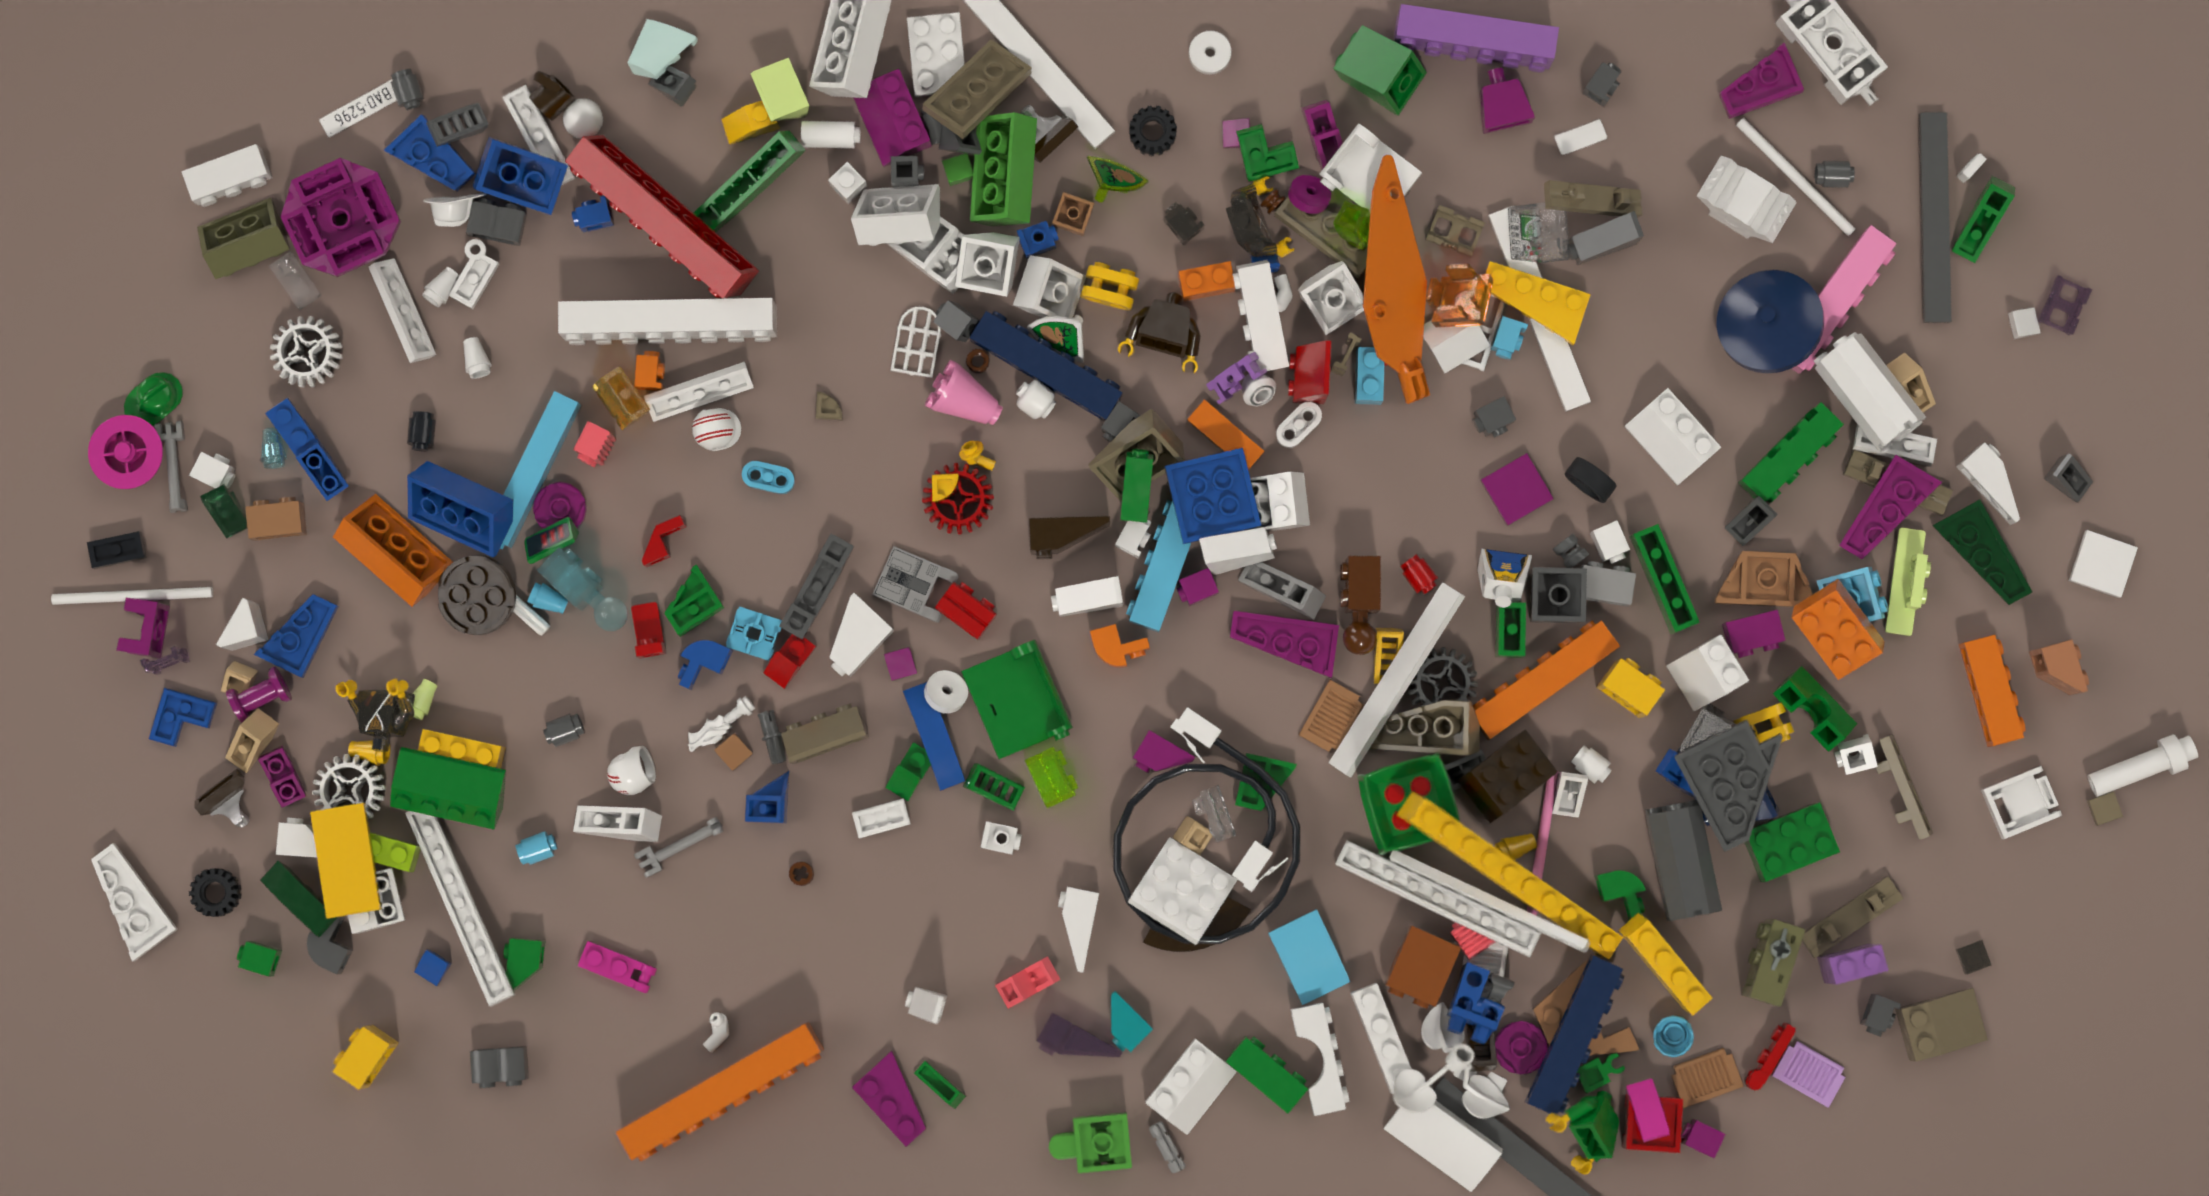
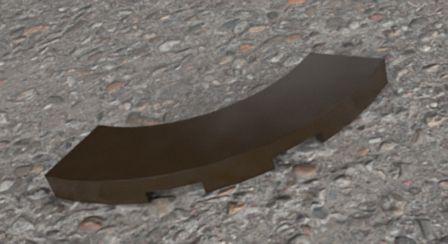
[1143,897,1251,952]

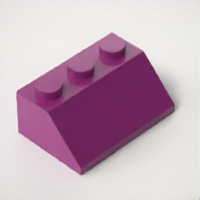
[853,69,932,167]

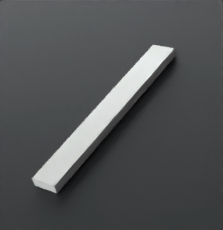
[963,0,1115,149]
[1488,205,1591,412]
[1329,582,1465,777]
[405,811,515,1007]
[1335,840,1541,958]
[1389,851,1590,953]

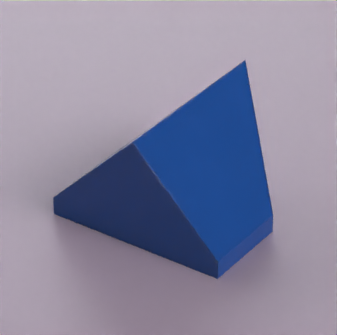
[745,771,789,824]

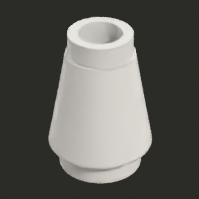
[422,267,459,307]
[463,337,492,379]

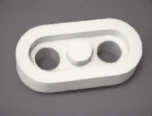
[1276,402,1322,448]

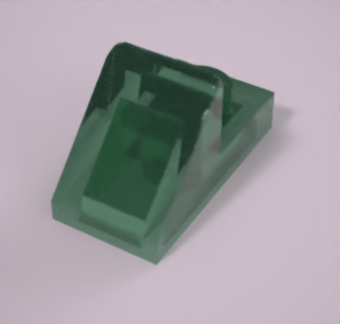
[200,484,247,539]

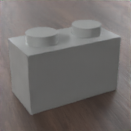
[1580,561,1636,607]

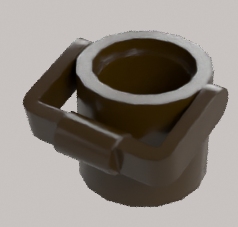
[529,71,576,121]

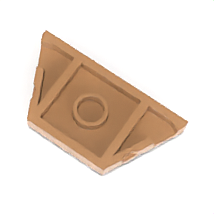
[1714,551,1813,607]

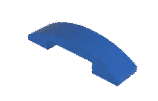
[903,682,965,791]

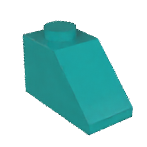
[1111,991,1153,1052]

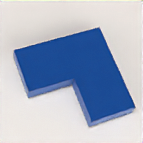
[149,688,217,747]

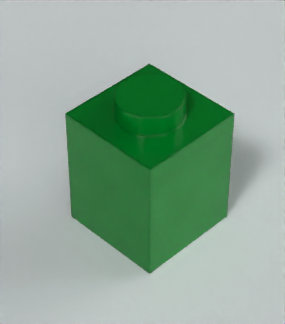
[237,941,282,977]

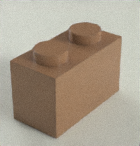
[245,497,307,541]

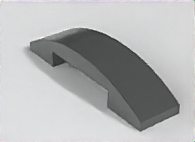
[779,534,854,639]

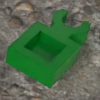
[1577,1053,1625,1094]

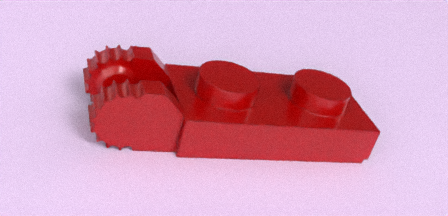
[1745,1022,1796,1091]

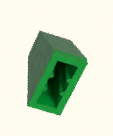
[1120,449,1154,523]

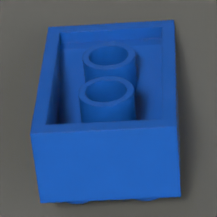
[472,137,568,215]

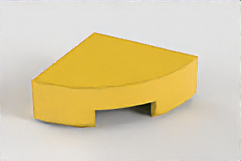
[932,474,959,502]

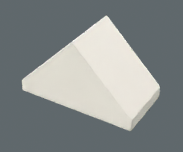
[1552,772,1588,818]

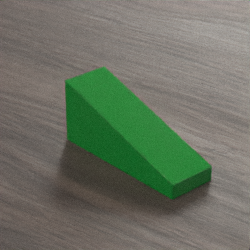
[914,1061,966,1109]

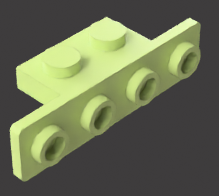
[1885,528,1931,636]

